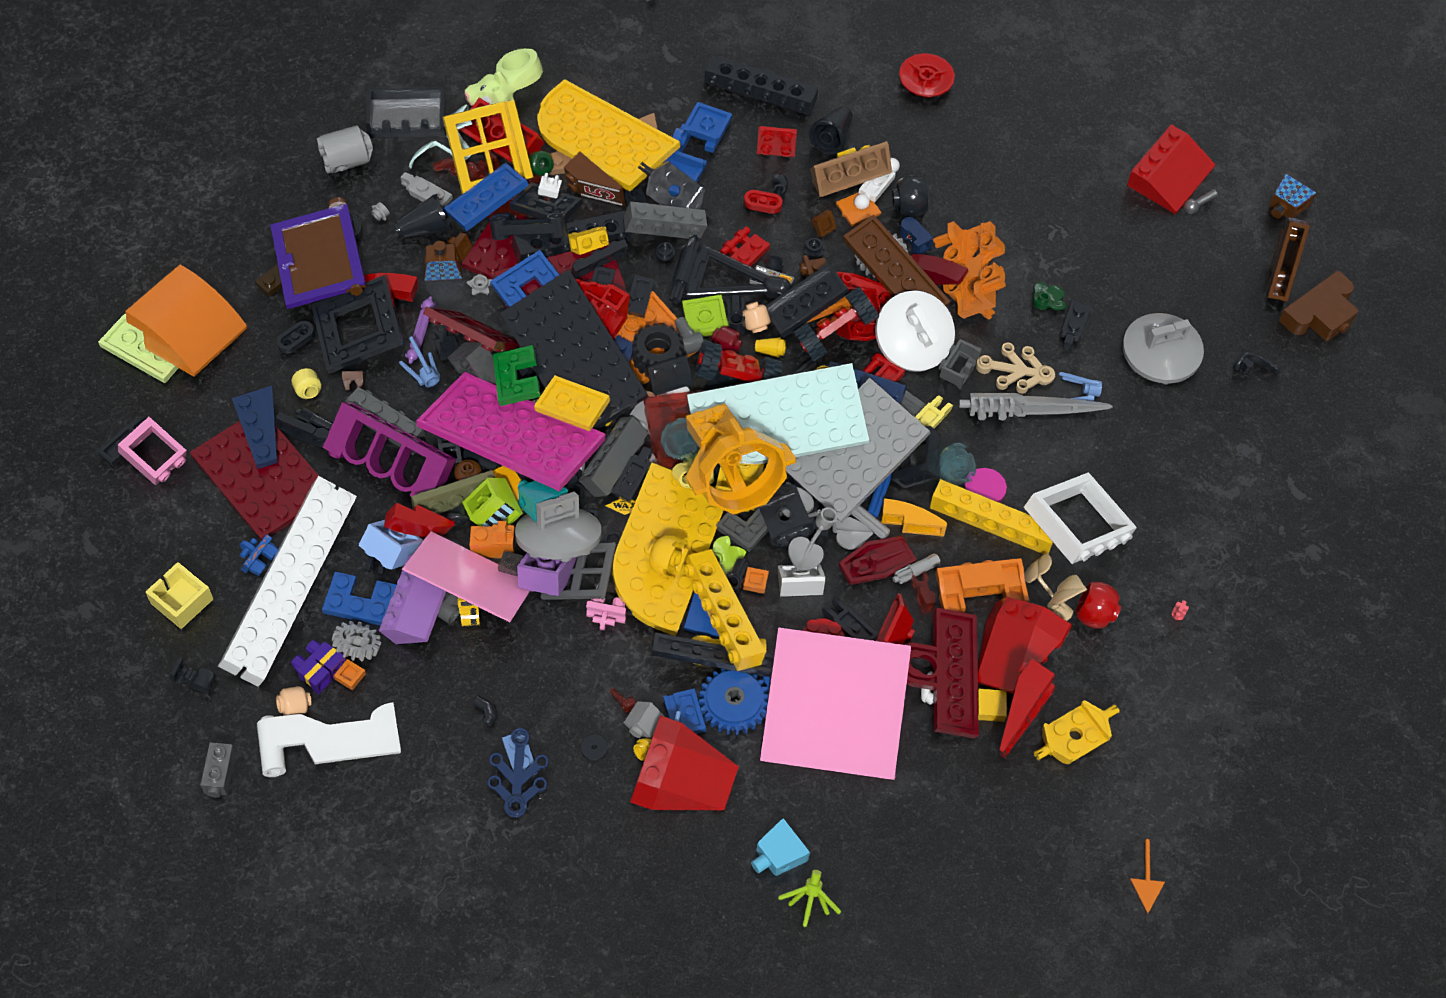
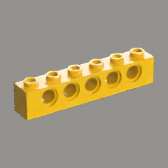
[930,479,1053,554]
[684,549,766,671]

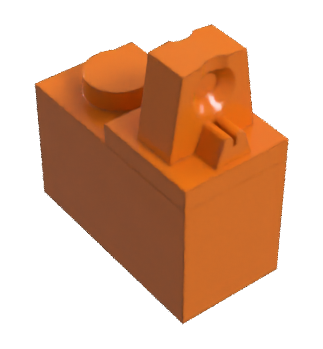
[470,521,516,559]

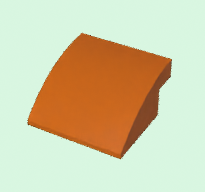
[125,264,247,376]

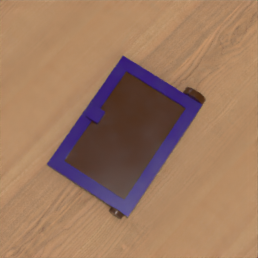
[271,197,366,309]

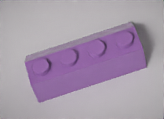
[379,555,446,644]

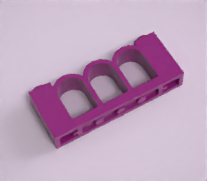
[323,402,456,496]

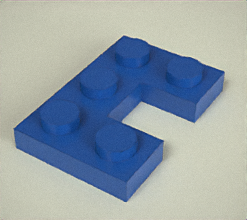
[490,250,559,308]
[322,572,397,626]

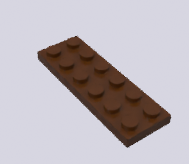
[843,214,950,307]

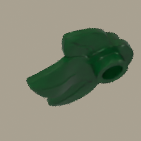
[1033,281,1067,311]

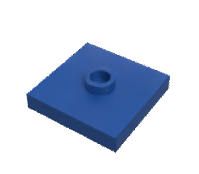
[684,593,719,639]

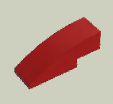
[364,273,419,302]
[383,503,455,537]

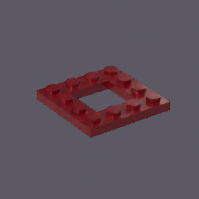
[423,306,521,352]

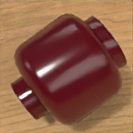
[711,326,742,352]

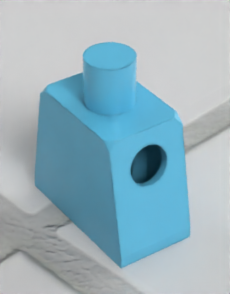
[751,819,810,876]

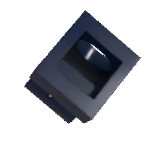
[900,217,933,254]

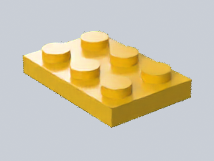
[534,375,610,431]

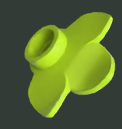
[712,536,746,574]

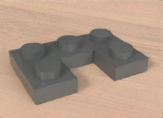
[716,507,784,552]

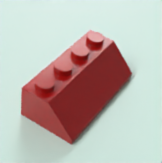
[459,98,544,164]

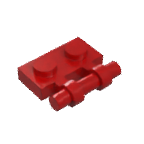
[719,226,770,267]

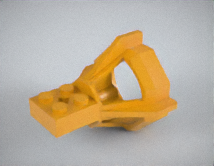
[686,404,796,515]

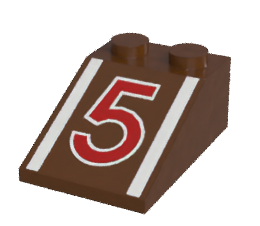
[564,152,625,206]

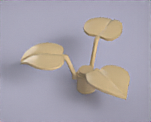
[1024,553,1087,621]

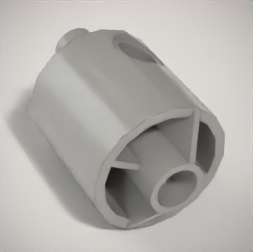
[316,125,373,174]

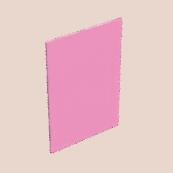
[402,531,530,622]

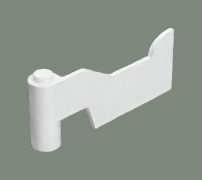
[257,703,401,777]

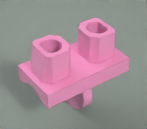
[586,597,626,630]

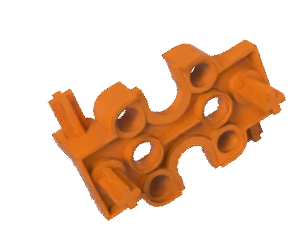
[933,221,1006,320]

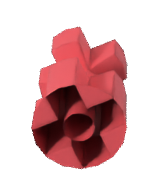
[1172,600,1189,620]

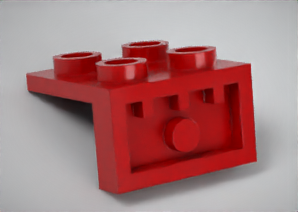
[757,126,797,157]

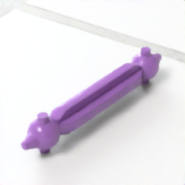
[405,296,436,364]

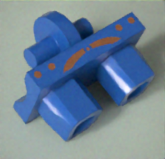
[239,535,278,576]

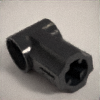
[727,295,746,336]

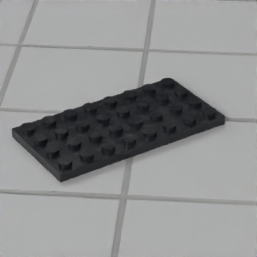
[500,270,649,430]

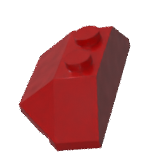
[876,593,915,645]

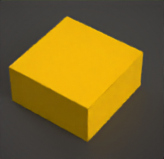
[978,689,1007,722]

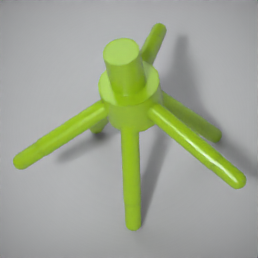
[778,870,841,927]

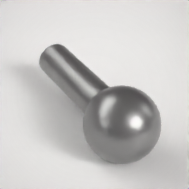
[1183,189,1218,214]

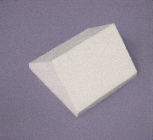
[778,564,825,597]

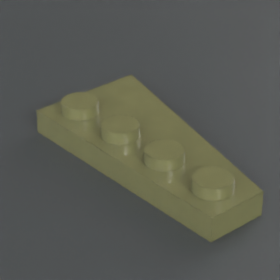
[411,470,495,515]

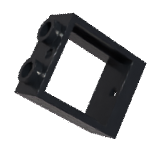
[892,426,941,488]

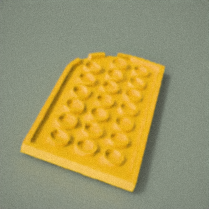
[538,79,680,191]
[612,463,724,636]

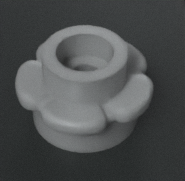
[372,202,390,221]

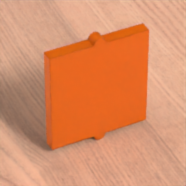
[836,192,881,226]

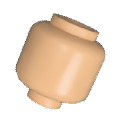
[742,302,771,333]
[276,686,311,716]

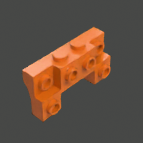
[935,558,1029,613]

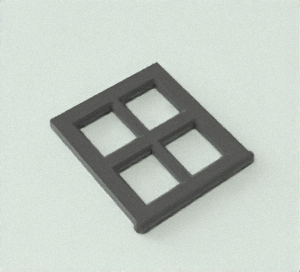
[541,542,616,600]

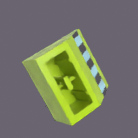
[462,478,523,527]

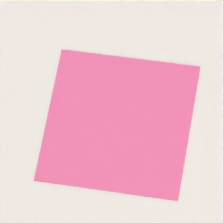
[760,628,911,780]

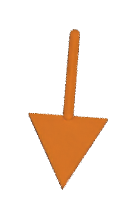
[1130,839,1165,914]

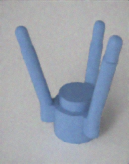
[399,336,440,387]
[1059,372,1102,401]

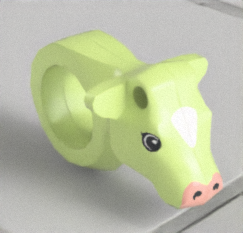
[465,49,543,106]

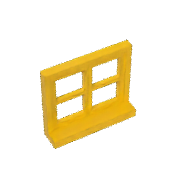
[443,100,533,194]

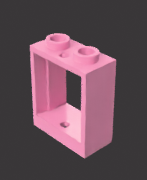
[118,417,186,486]

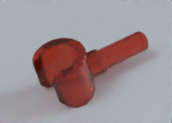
[610,688,636,713]

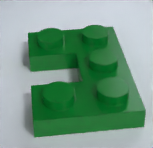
[493,345,541,406]

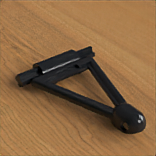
[670,235,792,304]

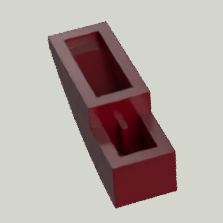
[911,254,969,285]

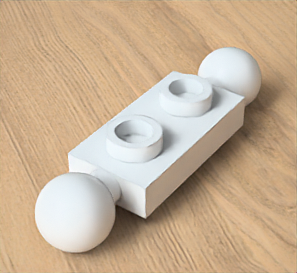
[854,158,900,210]

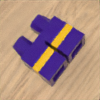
[291,640,346,695]

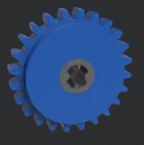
[699,668,769,735]

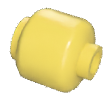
[292,368,321,399]

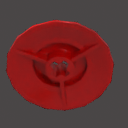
[899,53,955,97]

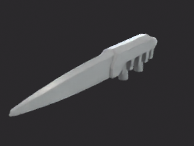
[959,393,1113,420]

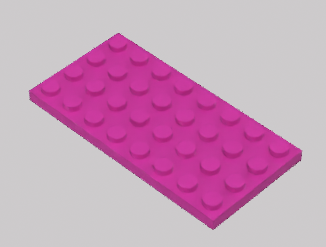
[416,372,605,492]

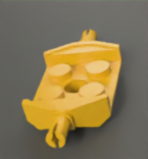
[1034,700,1119,764]

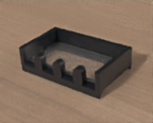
[366,88,446,138]

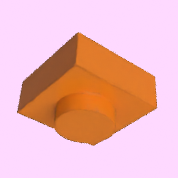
[743,567,769,594]
[334,659,366,690]

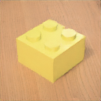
[146,562,213,629]

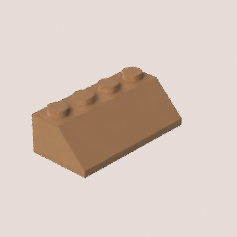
[810,141,893,197]

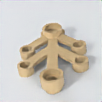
[976,343,1055,393]

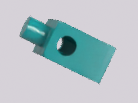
[518,480,568,522]

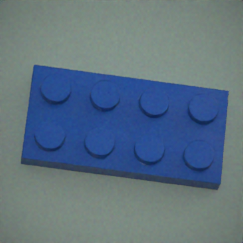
[444,163,529,231]

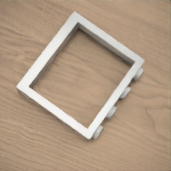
[1024,472,1137,564]

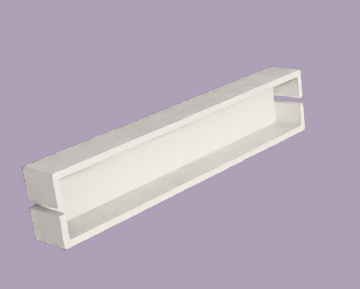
[218,476,357,686]

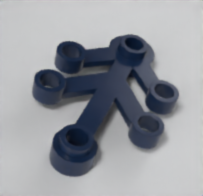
[488,728,549,818]

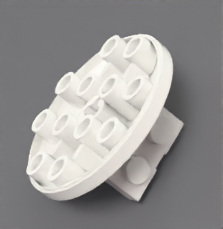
[875,291,955,372]

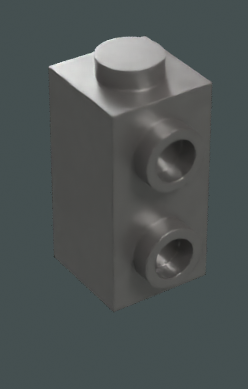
[201,743,236,797]

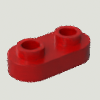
[744,190,783,214]

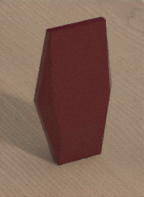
[838,536,917,585]

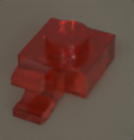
[911,572,936,614]

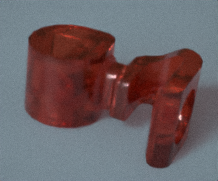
[466,150,500,182]

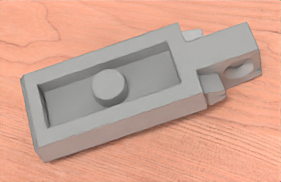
[400,172,453,207]

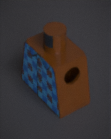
[1269,173,1317,219]
[424,241,462,281]

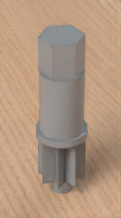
[892,553,940,585]

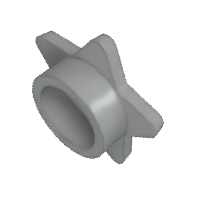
[467,274,492,295]

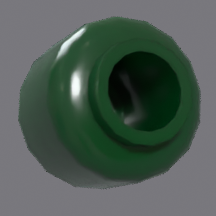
[528,151,554,176]

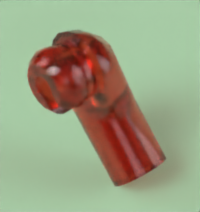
[433,158,457,176]

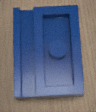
[663,688,706,734]

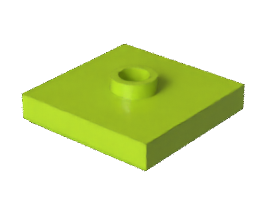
[682,294,728,337]

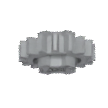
[332,621,381,661]

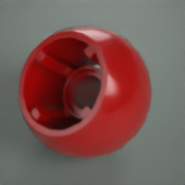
[1075,581,1121,629]

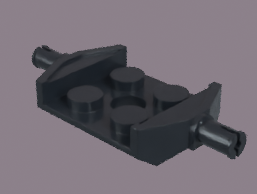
[638,161,712,220]
[759,484,815,548]

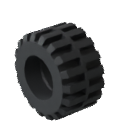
[632,323,684,377]

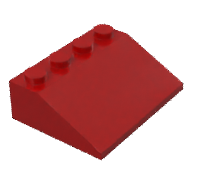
[1127,124,1216,214]

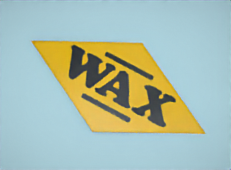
[605,499,636,515]

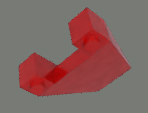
[1000,659,1055,758]

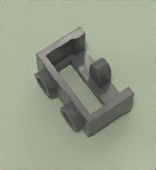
[939,339,982,389]

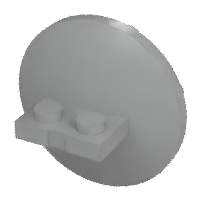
[1122,313,1204,384]
[515,492,602,562]

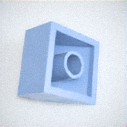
[358,520,424,570]

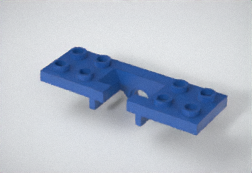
[664,102,732,196]

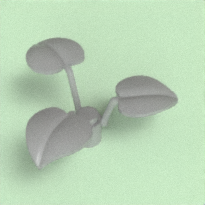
[782,482,873,571]

